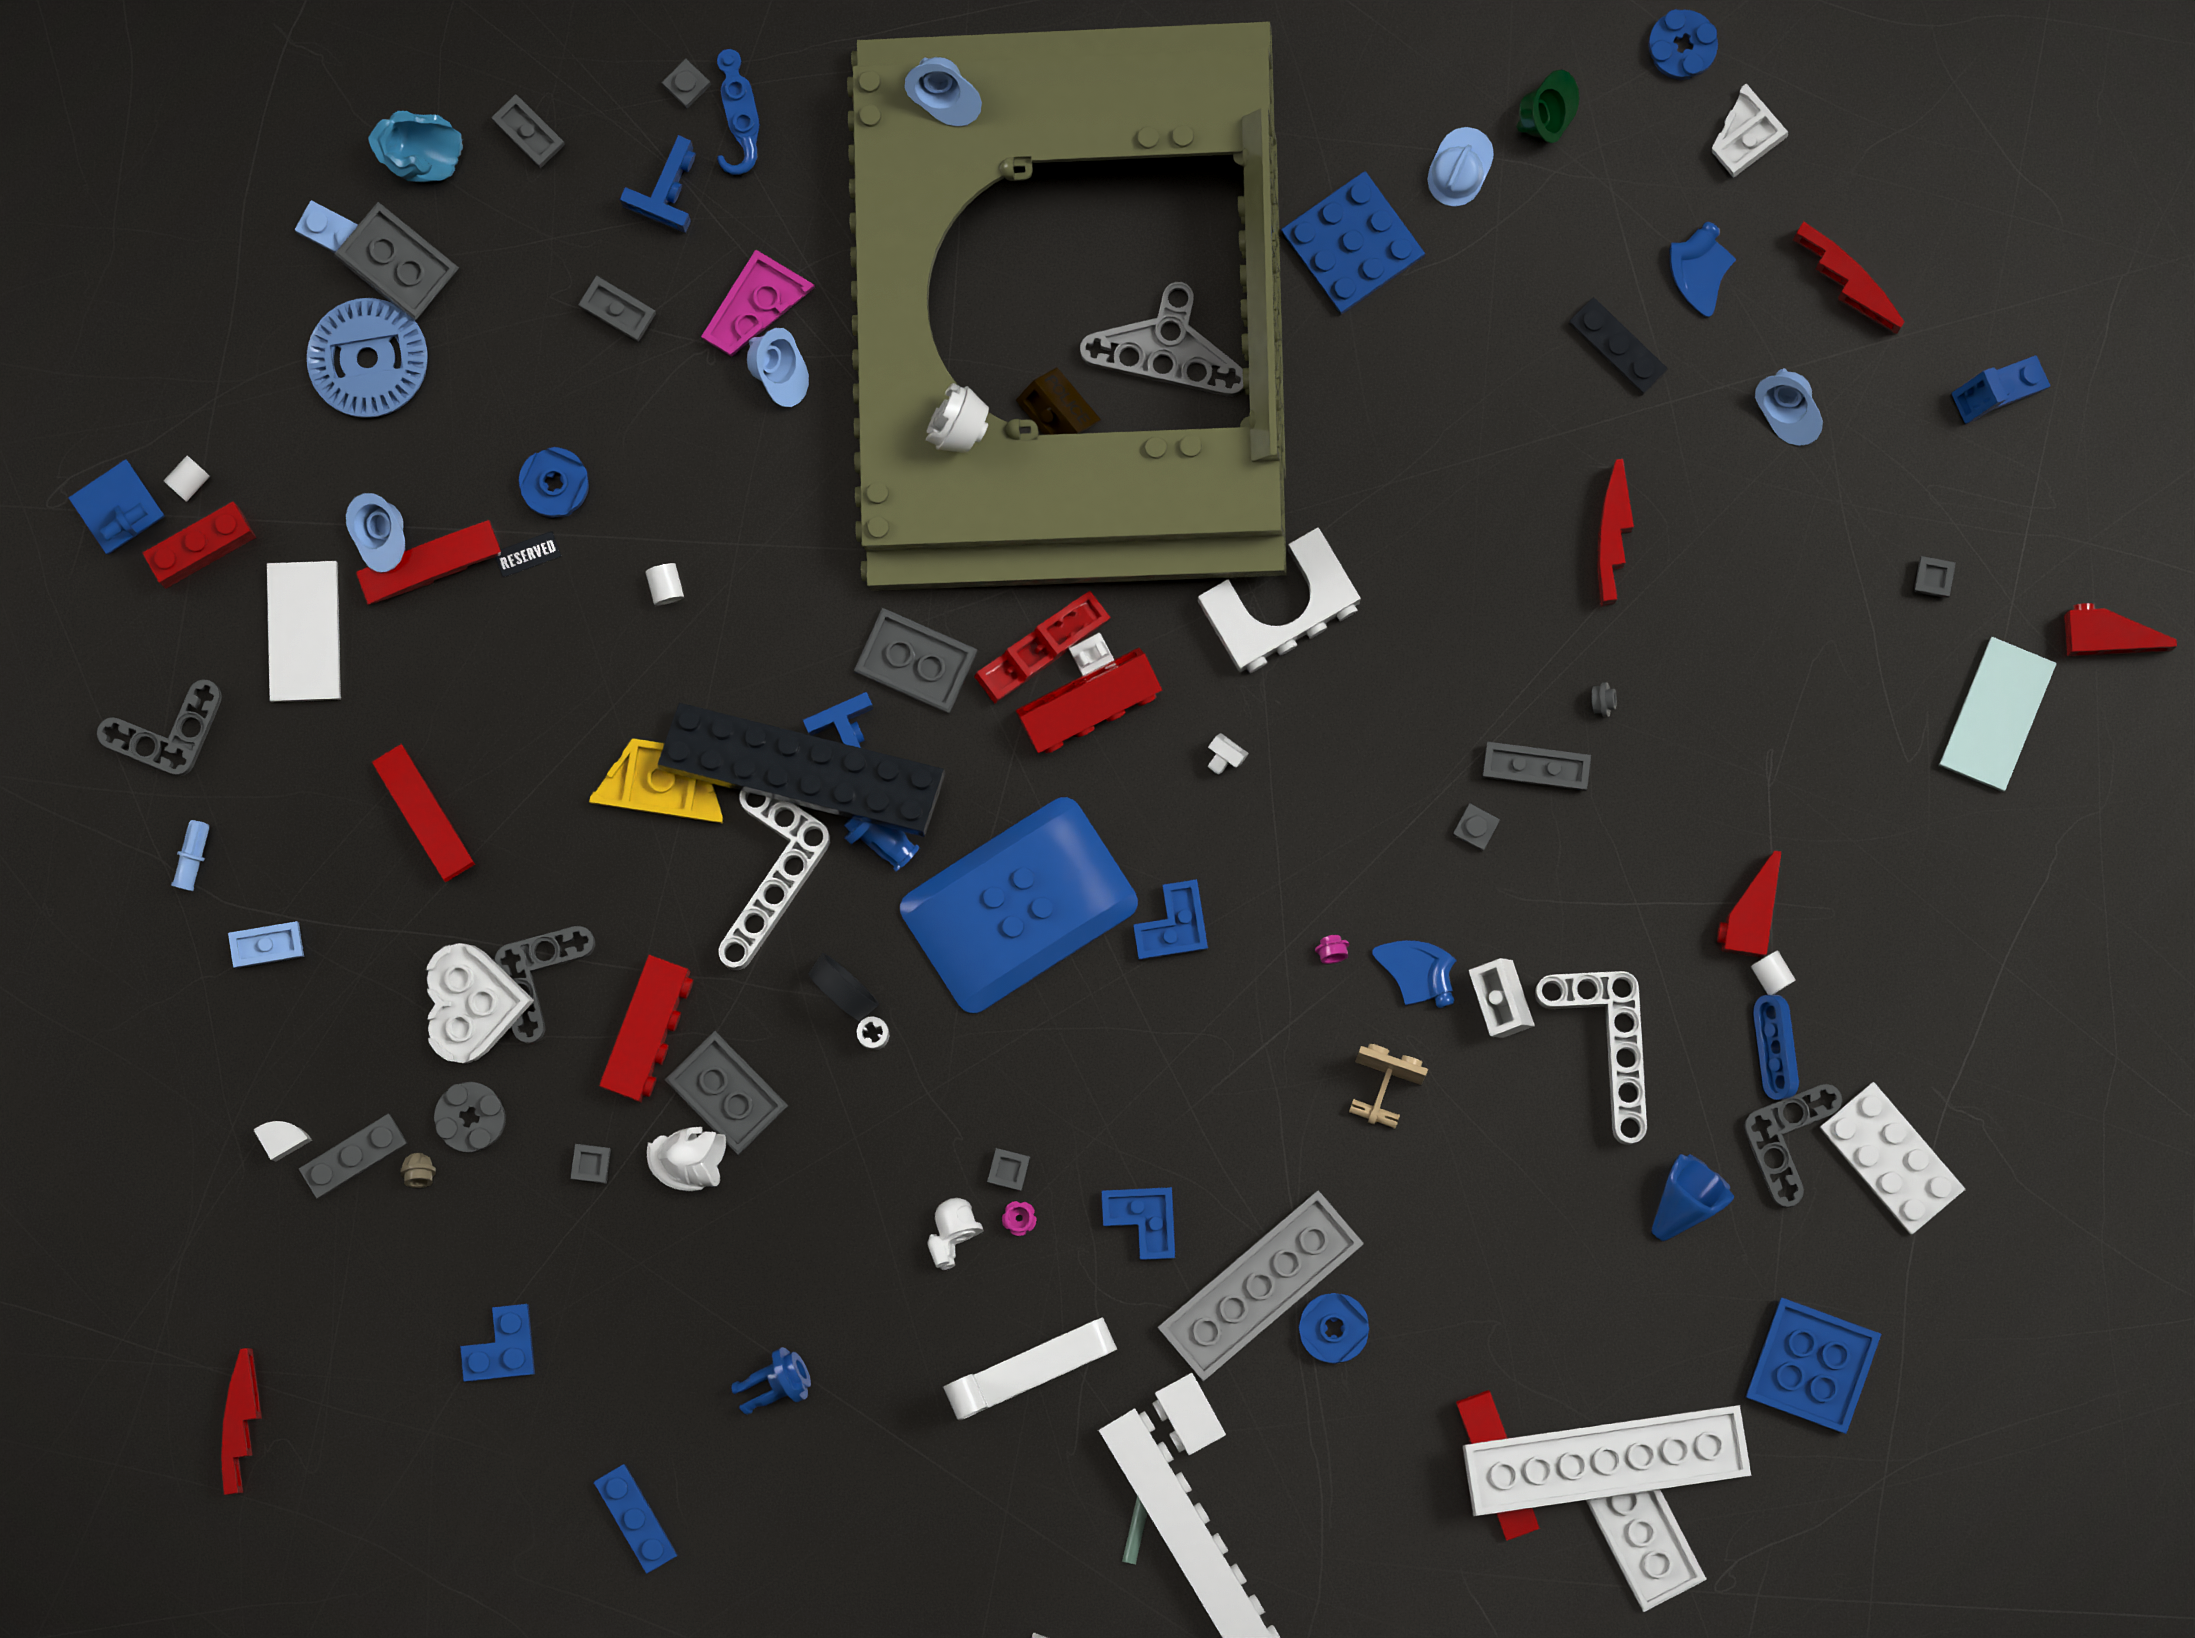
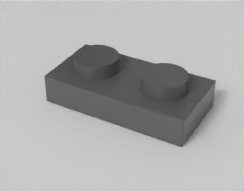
[491,94,565,168]
[578,276,656,342]

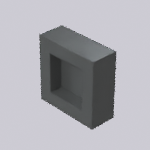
[662,59,711,109]
[1914,556,1956,598]
[1453,803,1500,851]
[570,1144,611,1184]
[987,1148,1030,1191]

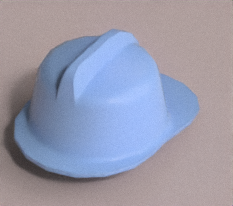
[904,57,982,126]
[1427,127,1494,206]
[747,328,809,407]
[1755,368,1823,446]
[346,493,405,572]

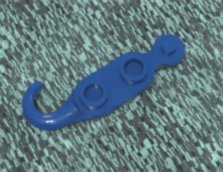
[717,49,760,175]

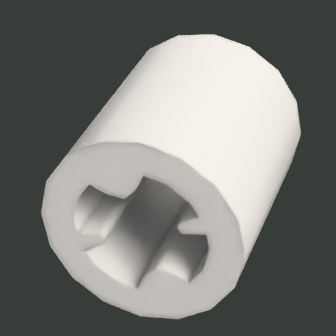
[163,456,210,502]
[646,563,684,606]
[1751,950,1796,995]
[857,1017,890,1050]

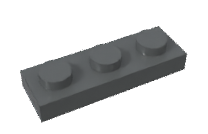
[1482,742,1591,791]
[299,1113,408,1199]

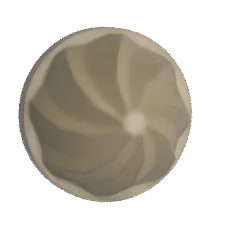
[400,1153,436,1188]

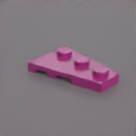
[701,250,815,357]

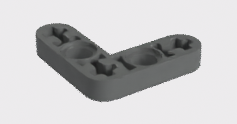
[97,679,222,776]
[495,926,595,1044]
[1744,1084,1842,1208]

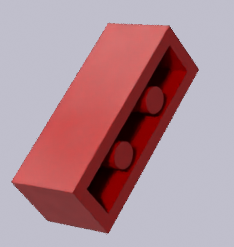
[143,501,256,589]

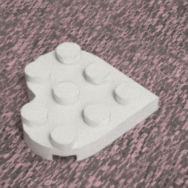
[427,943,534,1063]

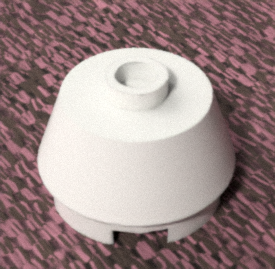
[926,383,989,453]

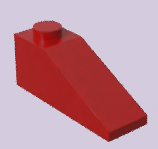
[2064,603,2177,656]
[1717,851,1781,958]

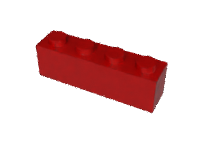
[1015,647,1162,753]
[599,955,694,1103]

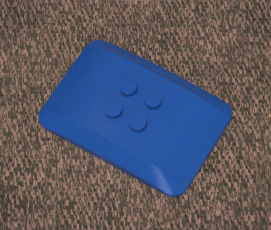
[900,797,1138,1013]

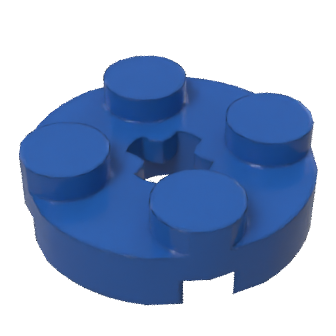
[1648,9,1718,80]
[519,447,589,518]
[1299,1293,1369,1364]

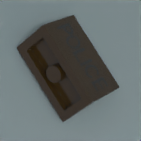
[1016,367,1101,435]

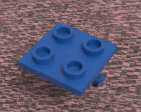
[68,459,165,555]

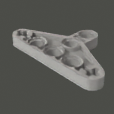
[1080,282,1243,397]

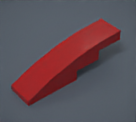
[1793,221,1905,334]
[1598,459,1634,606]
[356,520,501,605]
[974,591,1111,704]
[372,744,475,883]
[221,1348,262,1495]
[1456,1390,1540,1541]

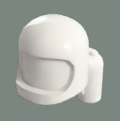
[927,1198,984,1270]

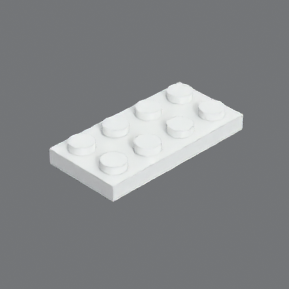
[1819,1082,1965,1235]

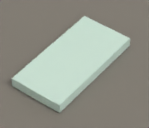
[1939,637,2056,792]

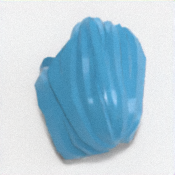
[368,111,463,182]

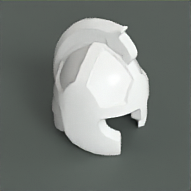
[647,1127,726,1191]

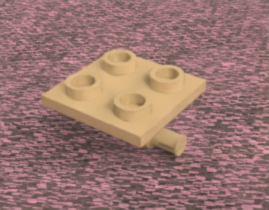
[1349,1044,1428,1129]

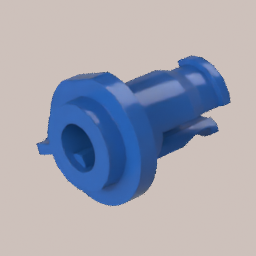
[844,818,920,871]
[732,1347,811,1415]

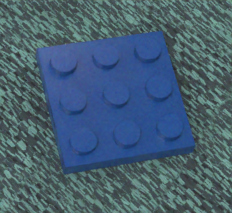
[1281,171,1425,315]
[1745,1297,1881,1434]

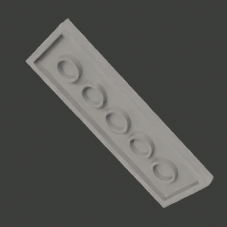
[1158,1190,1364,1381]

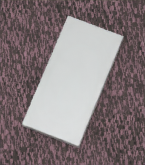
[267,561,341,702]
[1586,1489,1707,1612]

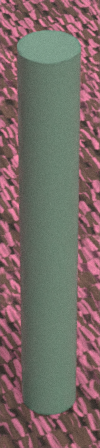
[1122,1495,1148,1565]

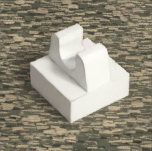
[1069,633,1114,675]
[1207,733,1249,775]

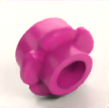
[1315,935,1349,964]
[1002,1201,1037,1236]

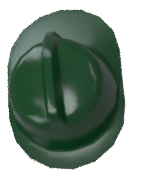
[1516,69,1580,143]

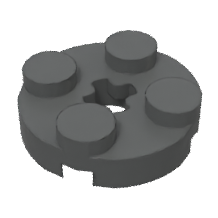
[434,1082,506,1153]

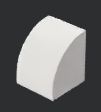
[254,1121,312,1162]

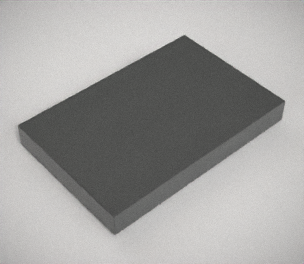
[334,202,459,321]
[854,608,978,714]
[665,1031,788,1155]

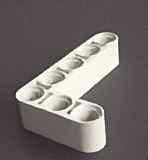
[719,791,830,970]
[1535,971,1647,1145]
[943,1317,1117,1420]

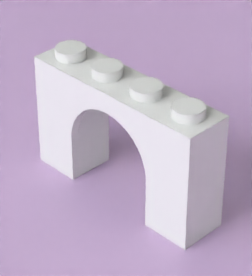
[1198,527,1361,673]

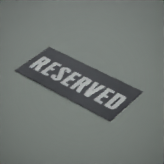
[496,531,561,577]

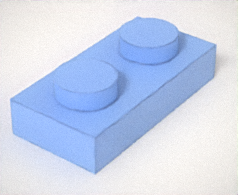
[295,200,358,253]
[228,921,304,969]

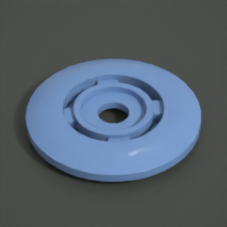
[307,298,428,418]

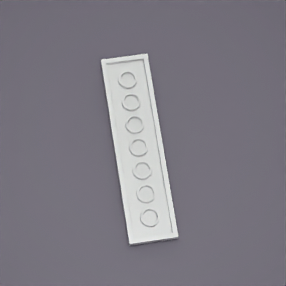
[1463,1405,1751,1516]

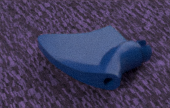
[1669,222,1736,317]
[1373,941,1457,1008]

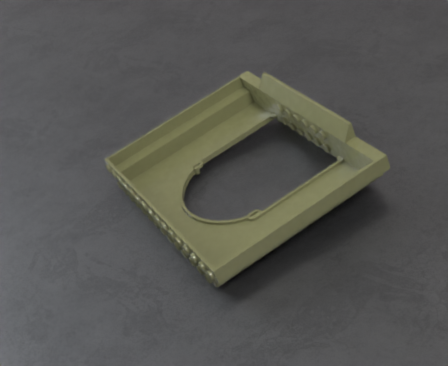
[847,22,1287,591]

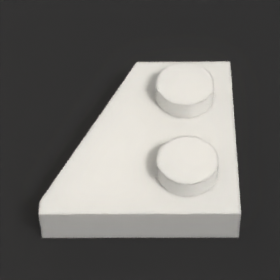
[1712,84,1788,178]

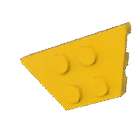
[589,738,723,824]

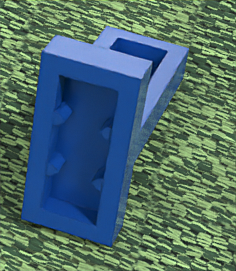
[620,135,696,233]
[1951,355,2050,424]
[803,692,874,748]

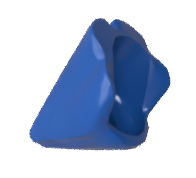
[1651,1154,1734,1241]

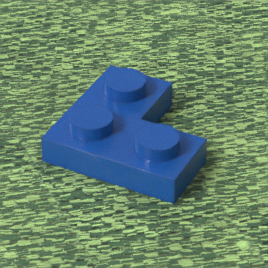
[1133,879,1208,960]
[1102,1187,1175,1260]
[460,1304,535,1382]

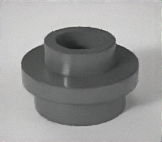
[1592,682,1617,717]

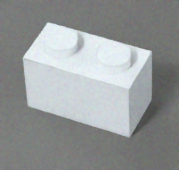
[1469,958,1535,1038]
[1152,1373,1226,1455]

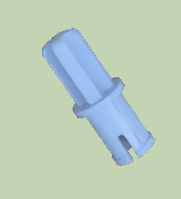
[172,820,209,891]

